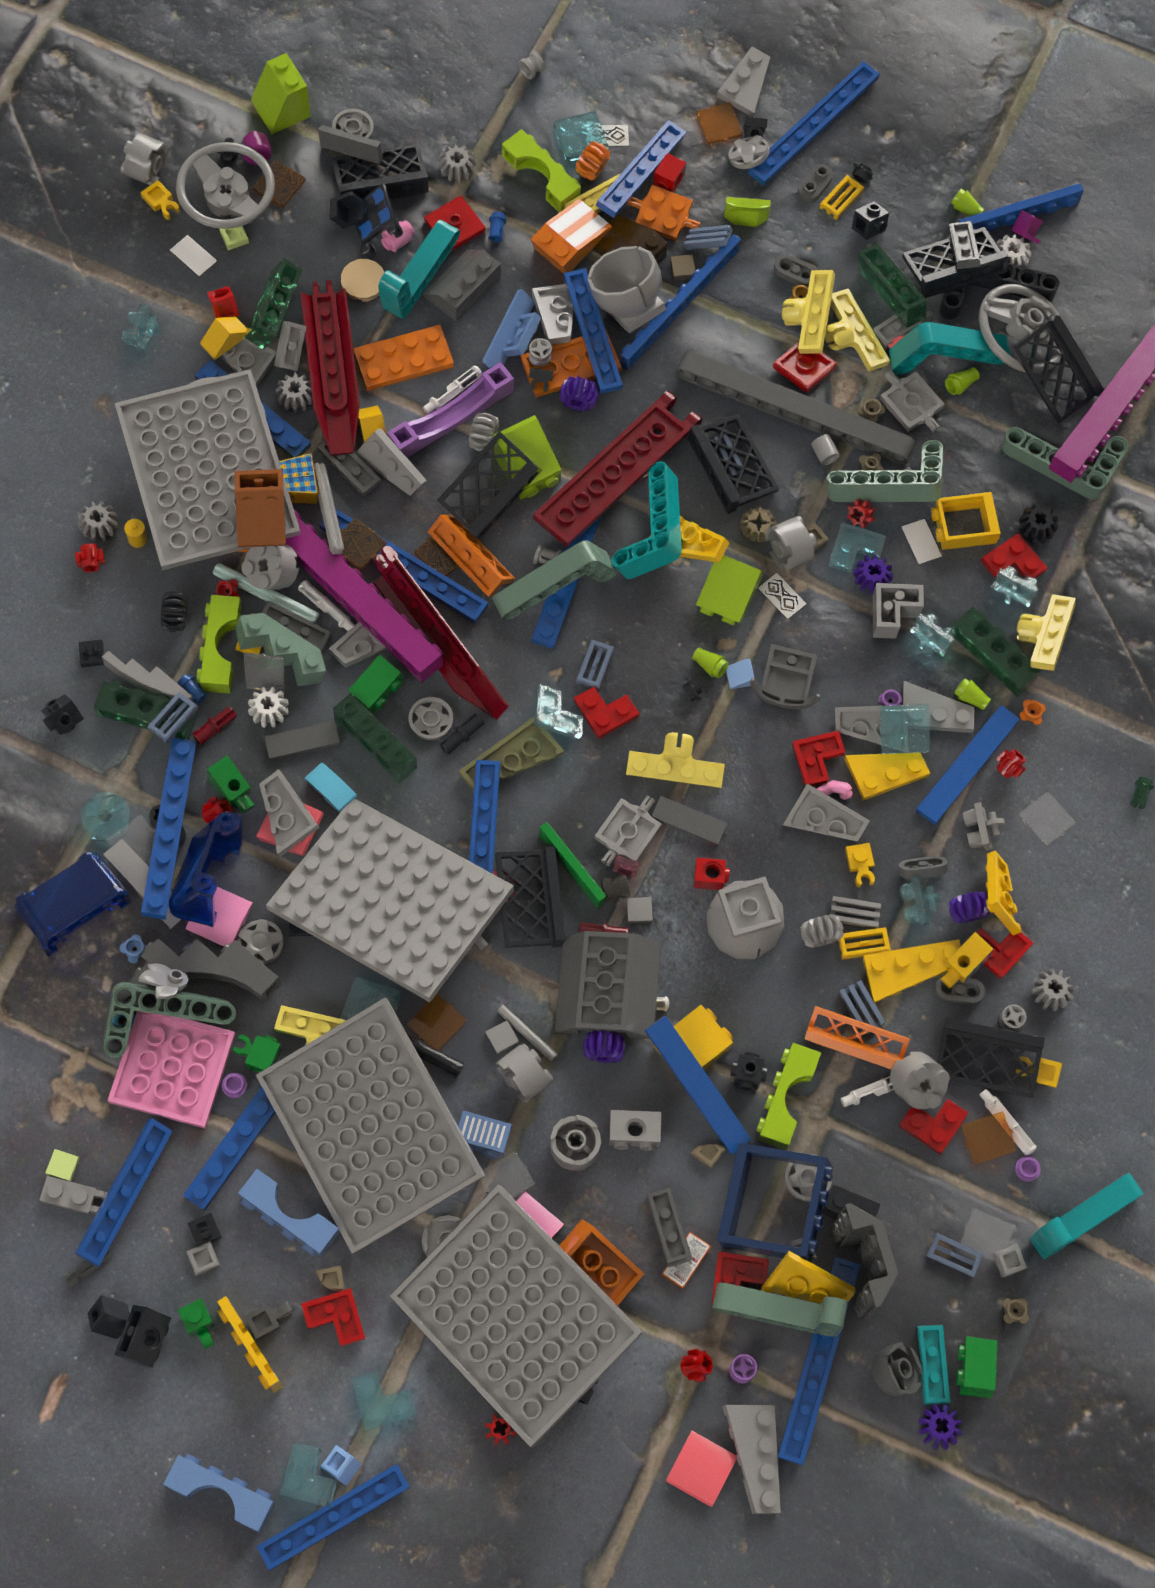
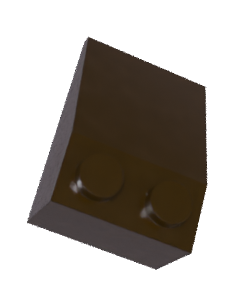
[593,214,668,264]

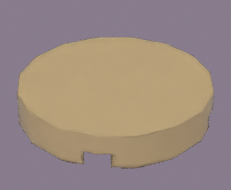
[341,259,384,302]

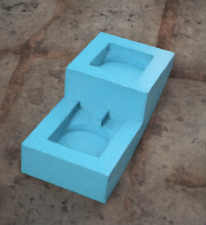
[304,763,358,812]

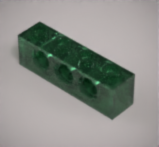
[858,243,926,328]
[244,258,303,350]
[950,607,1041,697]
[94,681,198,740]
[333,693,417,784]

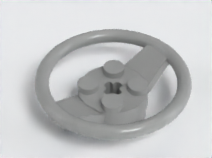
[176,142,275,229]
[979,284,1061,373]

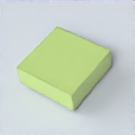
[219,226,249,250]
[45,1149,80,1182]

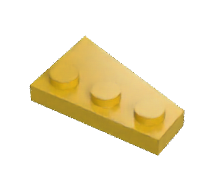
[844,752,930,801]
[985,850,1022,935]
[761,1251,855,1304]

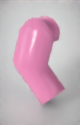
[816,780,853,800]

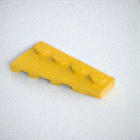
[649,516,729,563]
[863,939,965,1004]
[217,1296,283,1393]

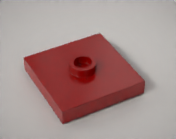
[424,195,486,252]
[773,342,837,393]

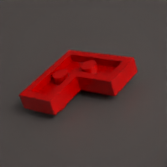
[981,533,1047,583]
[574,687,639,739]
[792,730,845,787]
[976,928,1034,980]
[898,1099,968,1155]
[711,1251,769,1304]
[301,1288,365,1347]

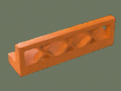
[428,514,515,597]
[804,1006,910,1070]

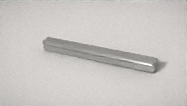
[314,463,344,555]

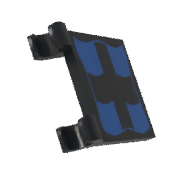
[355,183,403,258]

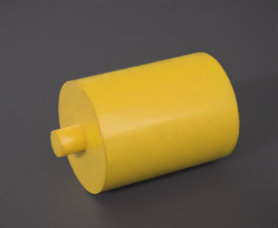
[124,519,148,548]

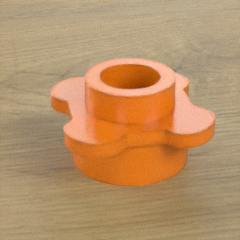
[1019,699,1046,725]

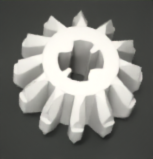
[993,234,1031,267]
[248,687,289,728]

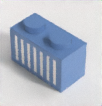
[458,1111,512,1160]

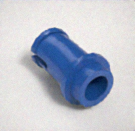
[488,212,507,242]
[177,674,207,705]

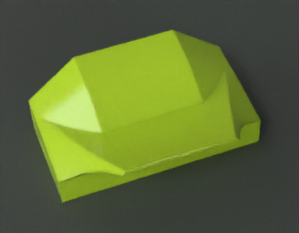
[724,197,771,227]

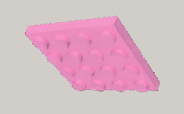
[107,1011,236,1129]

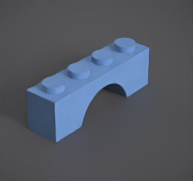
[238,1169,340,1258]
[163,1454,275,1533]

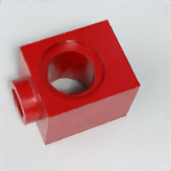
[653,153,687,193]
[207,286,240,318]
[693,857,730,890]

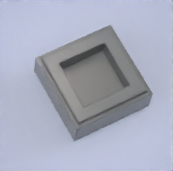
[626,897,653,924]
[485,1020,519,1055]
[186,1242,220,1277]
[992,1244,1027,1277]

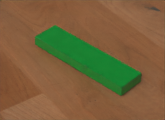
[538,822,606,909]

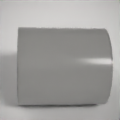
[811,435,840,465]

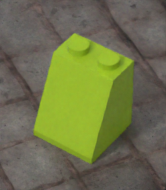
[251,53,311,135]
[494,415,561,500]
[696,555,765,626]

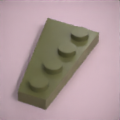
[459,716,564,792]

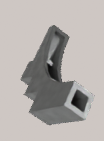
[117,938,282,1002]

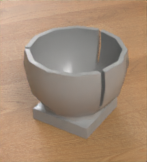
[587,246,667,333]
[706,877,785,959]

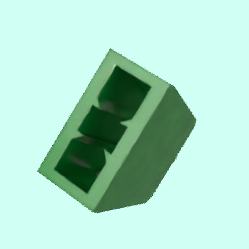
[207,755,255,814]

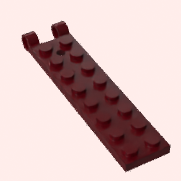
[533,391,703,548]

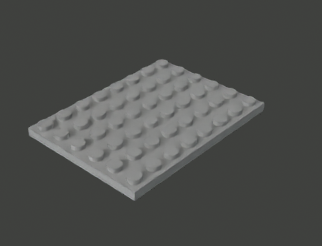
[115,369,301,571]
[266,799,514,1002]
[256,998,485,1254]
[390,1184,643,1448]

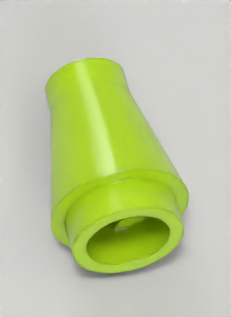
[950,188,984,216]
[945,367,980,395]
[692,647,729,678]
[954,678,991,710]

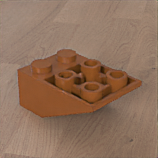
[234,469,286,548]

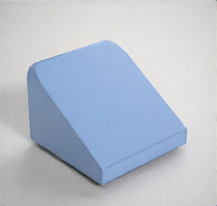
[726,658,754,689]
[320,1445,361,1486]

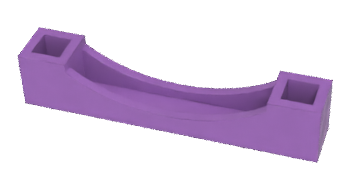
[387,362,514,458]

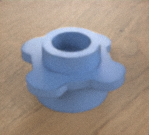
[120,935,147,964]

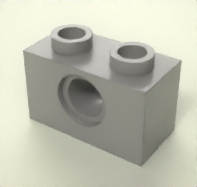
[609,1110,661,1151]

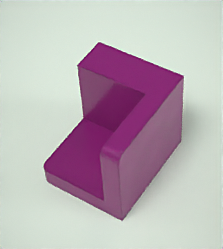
[1011,210,1043,244]

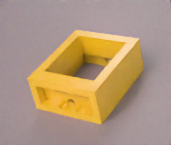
[931,492,1001,550]

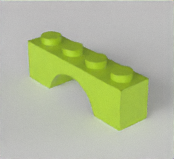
[502,129,581,213]
[197,595,242,694]
[756,1043,821,1151]

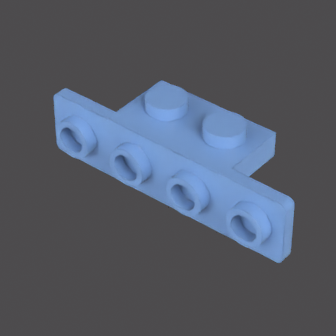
[482,289,541,369]

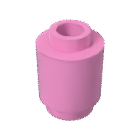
[381,220,415,252]

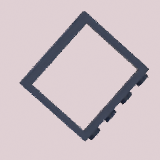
[717,1143,833,1263]

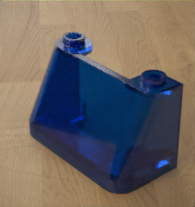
[169,812,243,927]
[14,851,132,957]

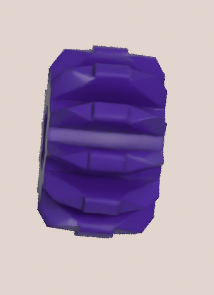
[560,376,599,412]
[853,554,894,595]
[949,891,991,924]
[583,1030,625,1064]
[918,1405,962,1450]

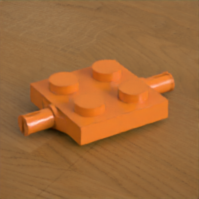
[627,185,701,242]

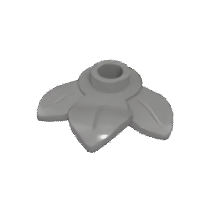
[138,963,188,999]

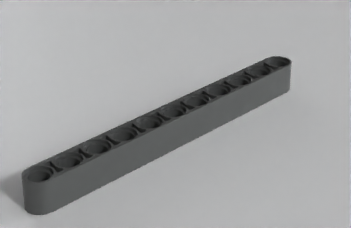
[676,351,915,465]

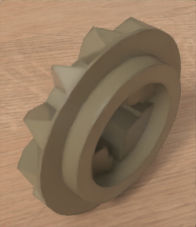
[740,507,777,542]

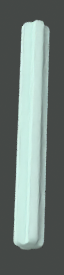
[213,563,319,624]

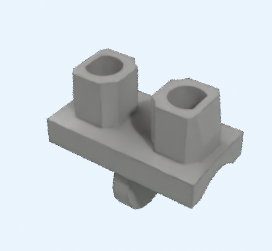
[963,802,1005,851]

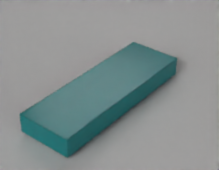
[916,1325,951,1406]

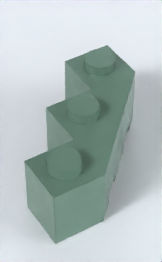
[235,613,326,686]

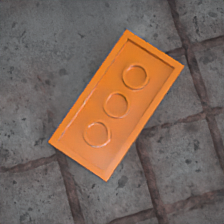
[353,325,454,391]
[520,329,622,398]

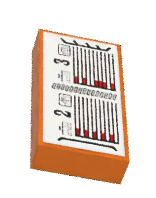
[661,1232,711,1290]

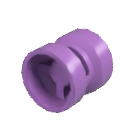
[729,1354,757,1384]

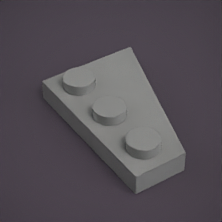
[902,681,974,733]
[783,784,870,842]

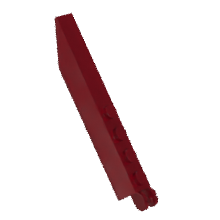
[300,280,360,456]
[373,546,509,720]

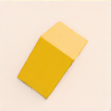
[200,317,250,360]
[358,405,386,443]

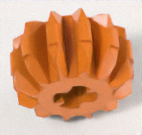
[576,141,610,181]

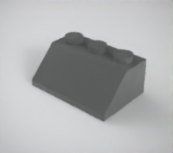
[423,250,501,322]

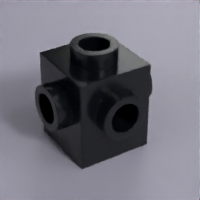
[851,202,889,240]
[41,694,84,735]
[730,1052,768,1091]

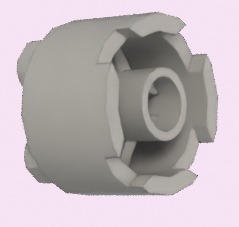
[121,133,169,185]
[765,516,817,571]
[241,545,299,590]
[496,1043,554,1103]
[890,1052,950,1109]
[550,1115,601,1171]

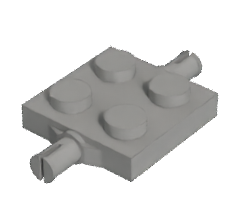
[880,370,944,433]
[594,796,662,867]

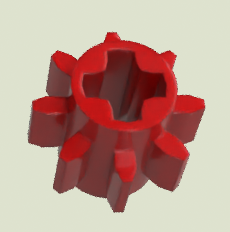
[846,498,876,528]
[75,544,105,573]
[996,749,1026,778]
[202,796,232,828]
[680,1348,713,1383]
[485,1414,516,1446]

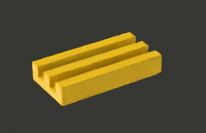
[819,175,864,220]
[839,927,891,960]

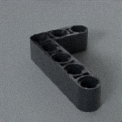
[940,256,1060,320]

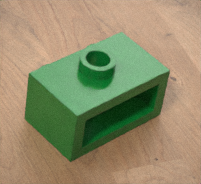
[348,655,405,714]
[956,1336,997,1399]

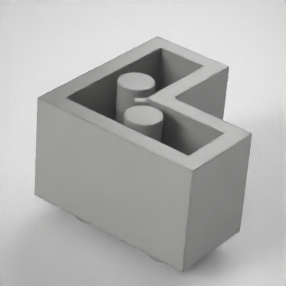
[873,583,924,639]

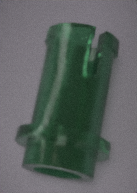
[1130,777,1154,809]

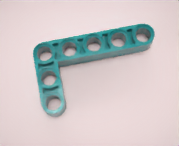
[378,220,460,319]
[889,322,1012,375]
[611,461,682,579]
[1029,1173,1144,1260]

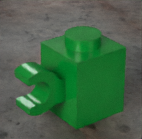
[233,1035,282,1073]
[178,1298,215,1349]

